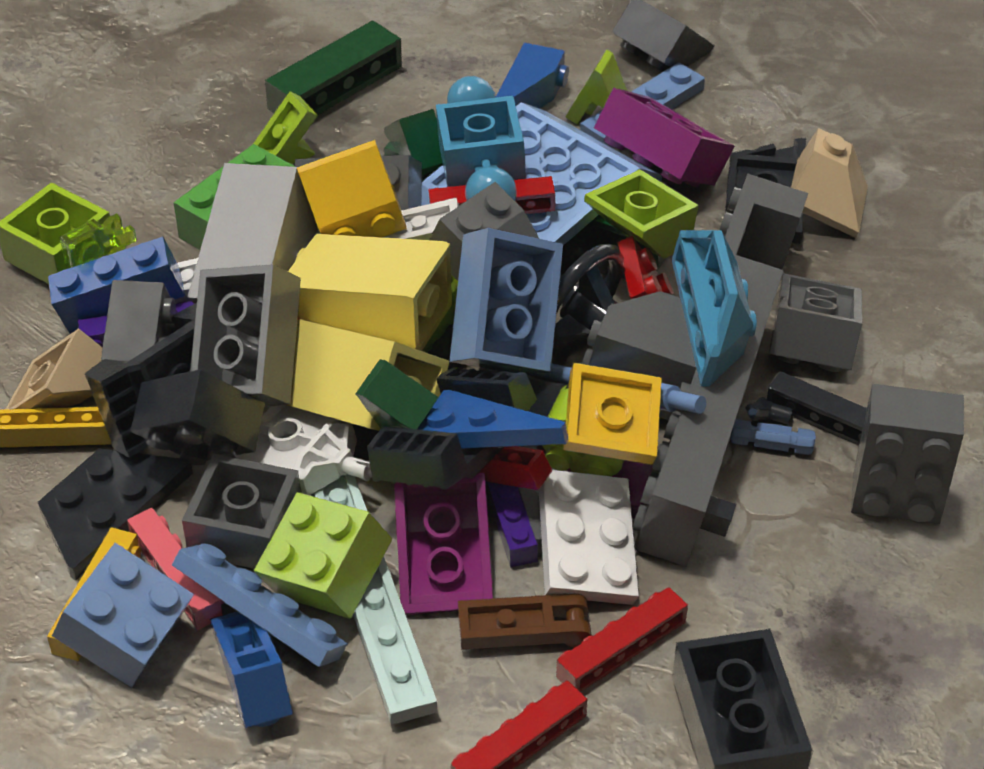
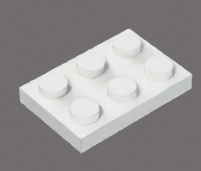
[539,470,639,605]

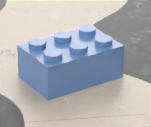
[450,228,563,375]

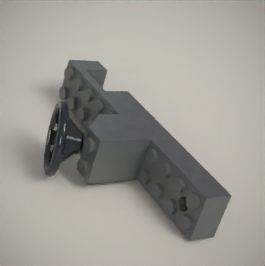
[552,174,808,567]

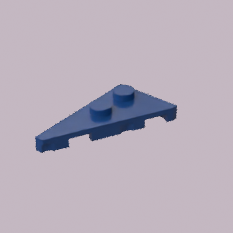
[417,390,569,448]

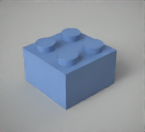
[52,543,194,688]

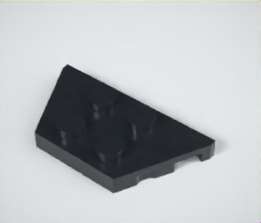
[725,138,806,244]
[38,448,193,580]

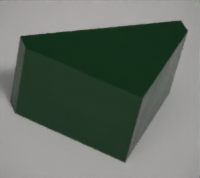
[384,109,443,175]
[355,359,439,429]

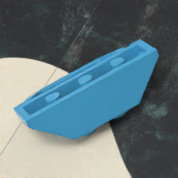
[672,230,757,386]

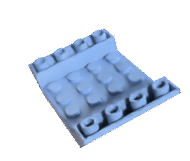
[422,102,662,245]

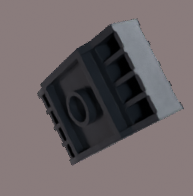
[85,303,197,457]
[367,367,537,490]

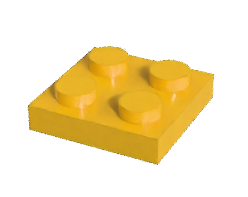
[563,363,661,465]

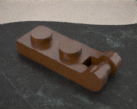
[458,593,592,650]

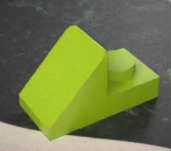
[565,50,627,124]
[252,92,318,164]

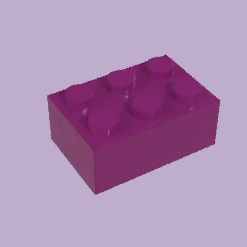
[594,87,735,188]

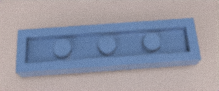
[580,62,705,147]
[172,544,348,667]

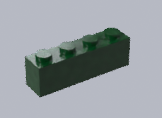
[265,20,402,115]

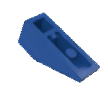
[495,42,569,109]
[210,611,293,728]

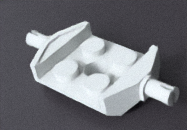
[236,405,372,495]

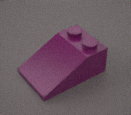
[394,473,493,615]

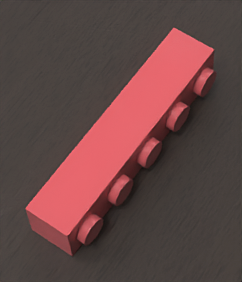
[127,508,224,631]

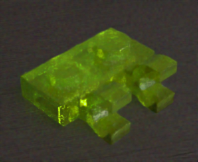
[60,213,137,269]

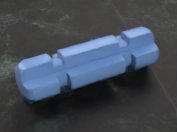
[730,419,816,455]

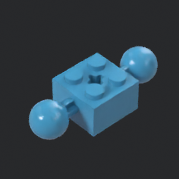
[436,76,526,201]

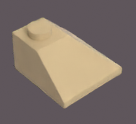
[791,128,868,238]
[6,328,102,409]

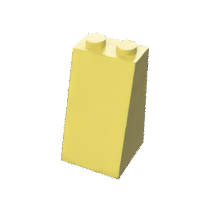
[288,234,452,351]
[285,319,450,431]

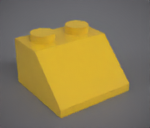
[297,140,407,238]

